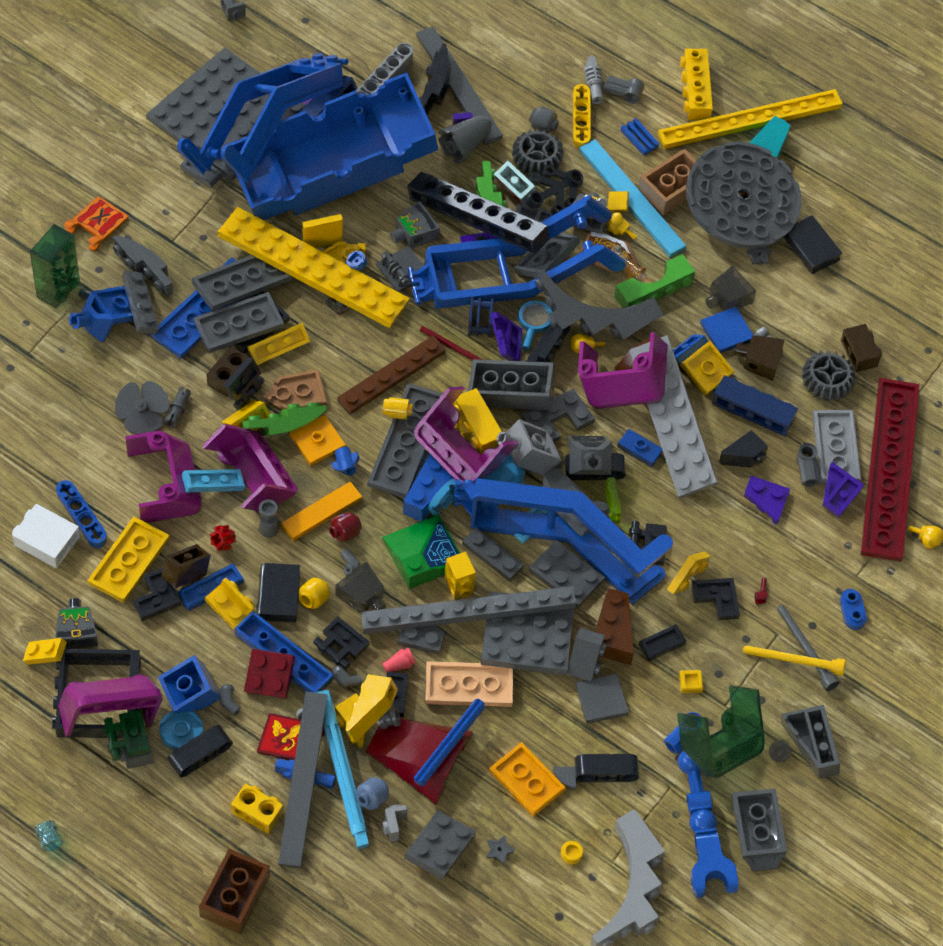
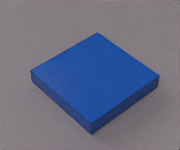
[700,307,753,353]

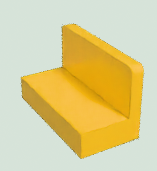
[222,400,270,431]

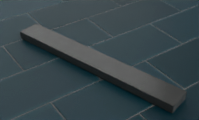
[416,26,503,145]
[278,692,328,868]

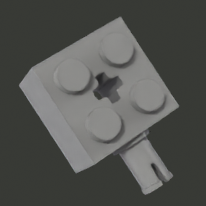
[497,419,561,475]

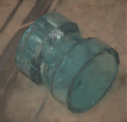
[34,820,63,851]

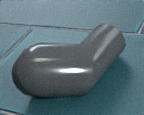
[332,666,362,687]
[219,684,241,715]

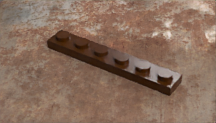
[337,335,446,415]

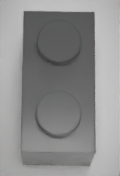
[567,628,607,681]

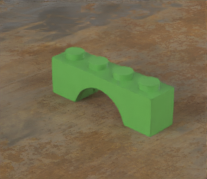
[614,254,695,308]

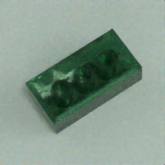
[30,224,80,309]

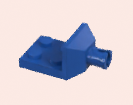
[69,286,134,342]

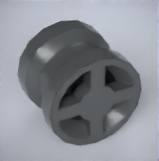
[379,704,401,730]

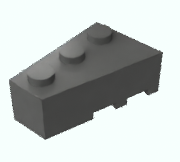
[781,705,840,779]

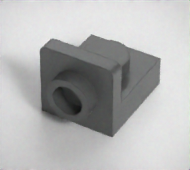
[220,0,246,21]

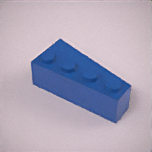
[403,454,454,521]

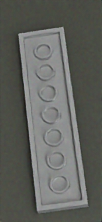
[629,335,718,498]

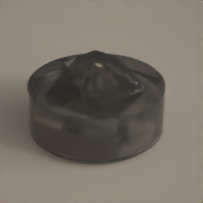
[769,740,791,763]

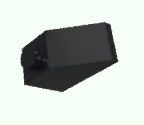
[719,430,768,468]

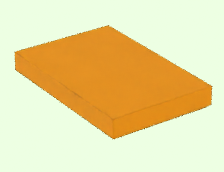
[489,742,566,817]

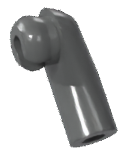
[340,548,360,578]

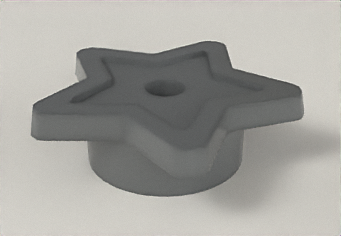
[746,248,771,265]
[487,836,515,864]

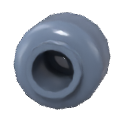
[356,777,389,810]

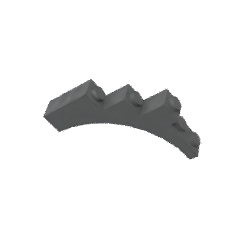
[534,270,664,341]

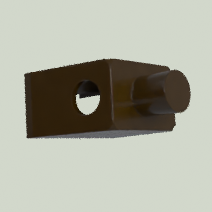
[735,335,785,381]

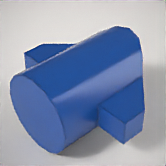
[331,447,360,476]

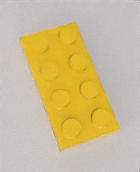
[87,516,170,603]

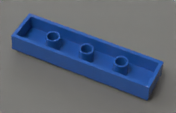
[235,611,333,693]

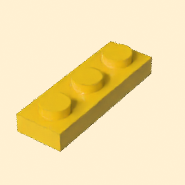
[247,323,310,365]

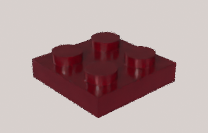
[244,649,295,699]

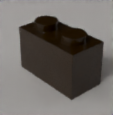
[840,324,882,372]
[161,544,211,588]

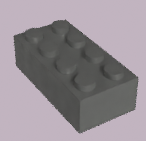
[468,359,556,410]

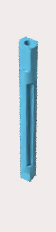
[317,690,369,849]

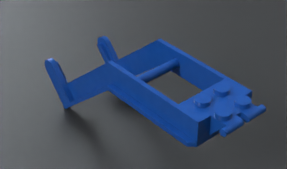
[177,53,349,182]
[408,195,626,309]
[453,478,673,605]

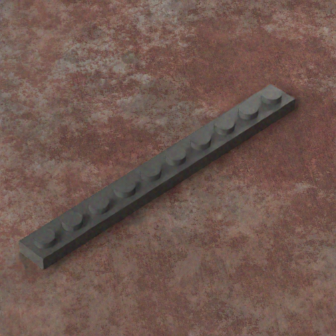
[361,586,576,634]

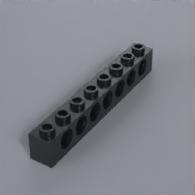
[407,171,549,254]

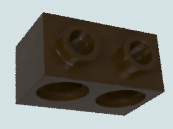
[206,346,250,397]

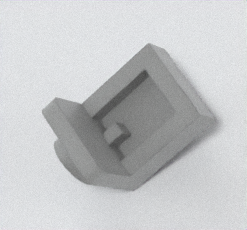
[382,804,408,842]

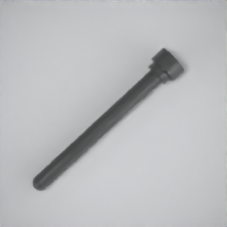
[777,605,840,691]

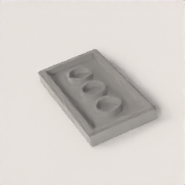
[812,410,861,484]

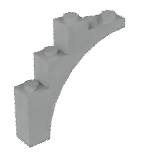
[591,809,665,946]

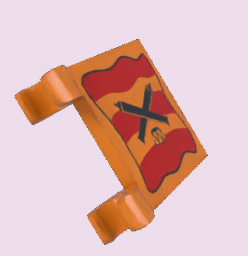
[64,196,129,251]

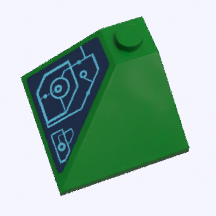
[382,514,460,589]

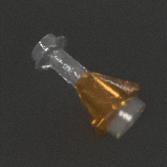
[611,244,647,282]

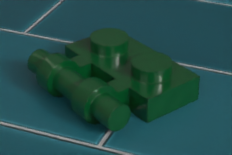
[103,710,150,761]

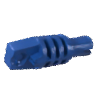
[275,759,336,789]

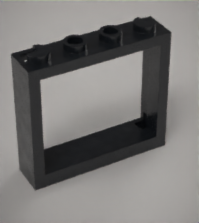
[52,649,141,738]

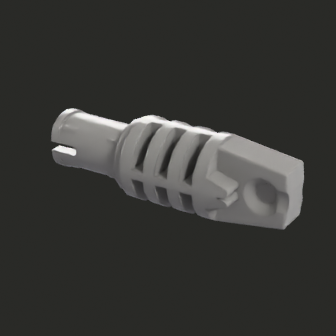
[584,56,603,104]

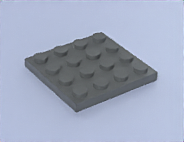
[481,591,574,675]

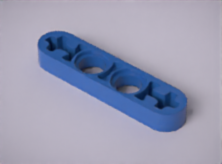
[56,480,107,548]

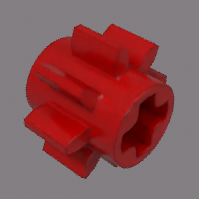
[210,525,236,551]

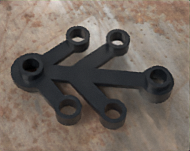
[526,165,583,215]

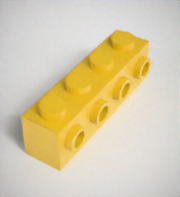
[680,49,713,120]

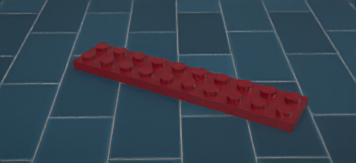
[860,378,920,562]

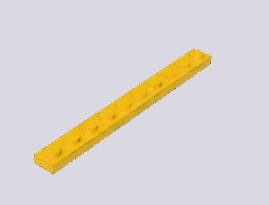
[657,89,843,149]

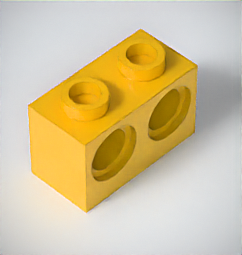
[444,552,476,600]
[231,783,283,835]

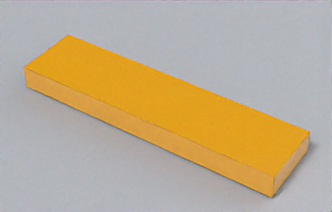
[281,482,362,541]

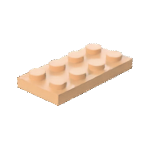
[425,661,513,707]

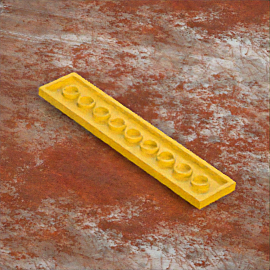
[217,207,410,328]

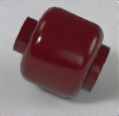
[329,512,362,543]

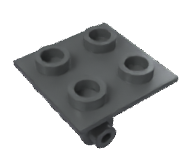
[376,246,424,292]

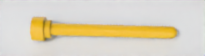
[743,646,846,676]

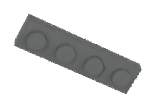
[122,271,159,334]

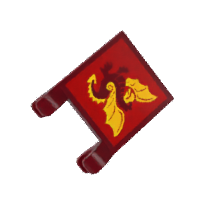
[257,713,325,760]

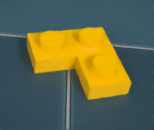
[667,551,711,594]

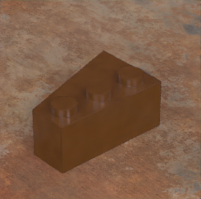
[595,588,634,665]

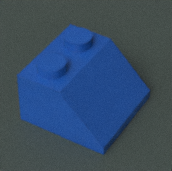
[158,655,221,713]

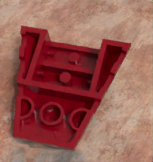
[366,718,473,805]

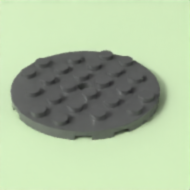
[686,142,801,249]

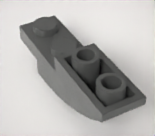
[113,235,173,297]

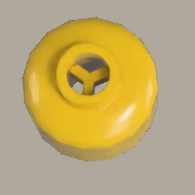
[299,577,330,609]

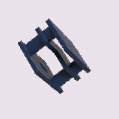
[468,297,493,337]

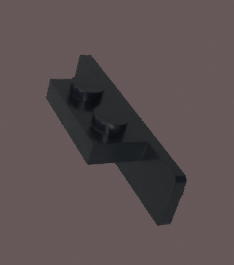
[525,324,571,363]

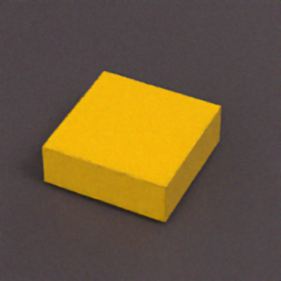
[608,191,630,212]
[679,670,703,693]

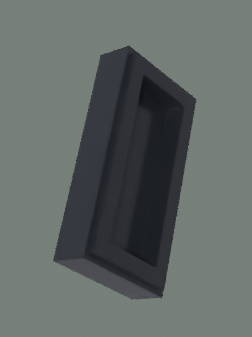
[638,624,687,661]

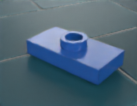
[617,429,663,467]

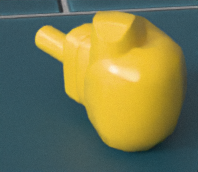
[606,212,638,240]
[570,333,605,354]
[908,525,943,549]

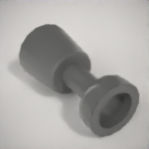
[259,499,279,538]

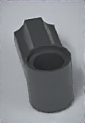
[604,75,645,104]
[796,443,820,487]

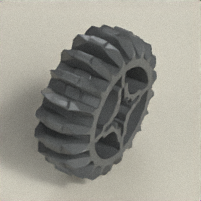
[512,128,564,175]
[801,350,857,402]

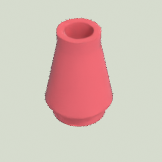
[382,648,416,673]

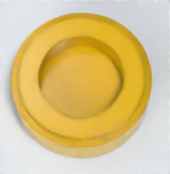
[561,841,583,865]

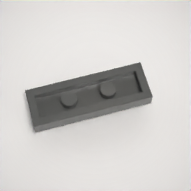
[462,527,524,582]

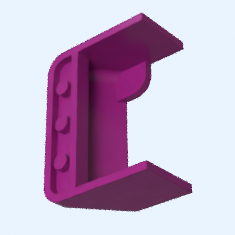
[578,332,668,409]
[414,386,519,483]
[202,424,298,511]
[125,431,202,523]
[58,674,163,737]

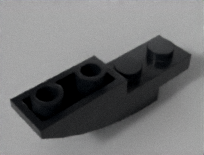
[419,43,451,115]

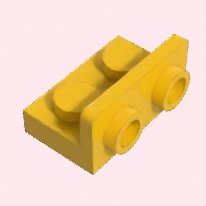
[204,578,255,630]

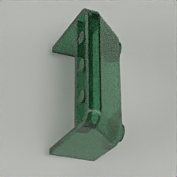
[677,685,765,778]

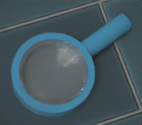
[518,301,552,351]

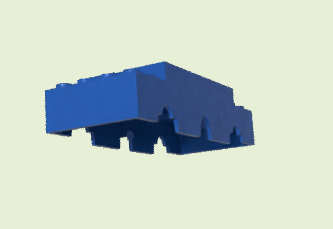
[227,72,439,220]

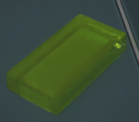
[605,477,622,524]

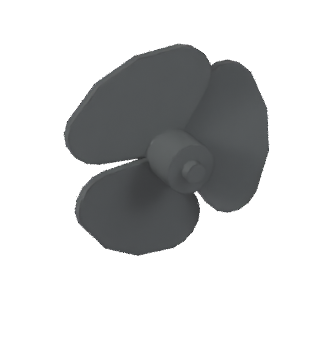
[115,381,170,434]

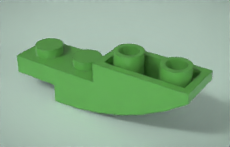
[475,161,506,208]
[242,402,327,436]

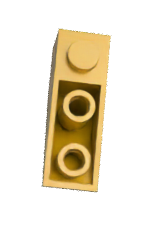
[346,674,398,742]

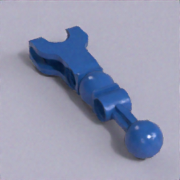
[678,748,739,898]

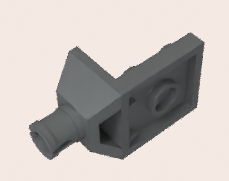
[566,435,612,475]

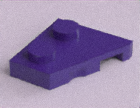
[491,311,522,361]
[822,462,864,518]
[744,476,790,525]

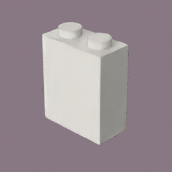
[12,504,80,569]

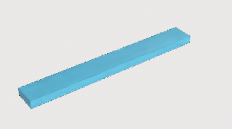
[579,139,686,258]

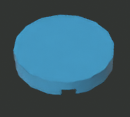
[428,479,456,515]
[159,710,203,750]

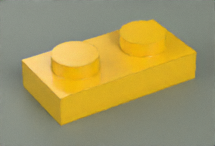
[23,638,67,665]

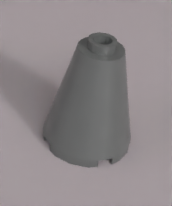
[438,115,492,164]

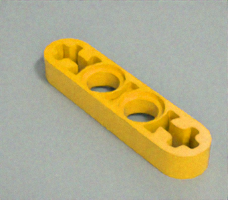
[573,84,591,148]

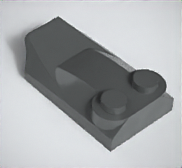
[542,467,611,537]
[731,788,787,871]

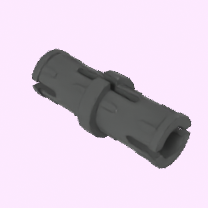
[164,387,191,428]

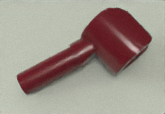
[754,577,768,604]

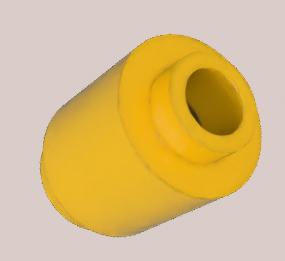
[382,397,413,420]

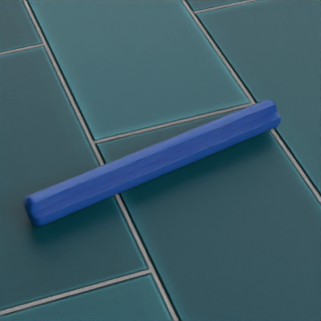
[414,698,485,786]

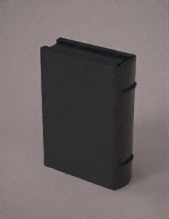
[784,215,842,274]
[256,563,300,622]

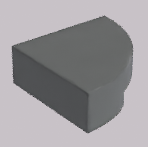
[553,767,576,790]

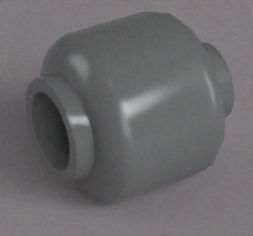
[529,106,559,134]

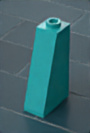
[749,116,791,159]

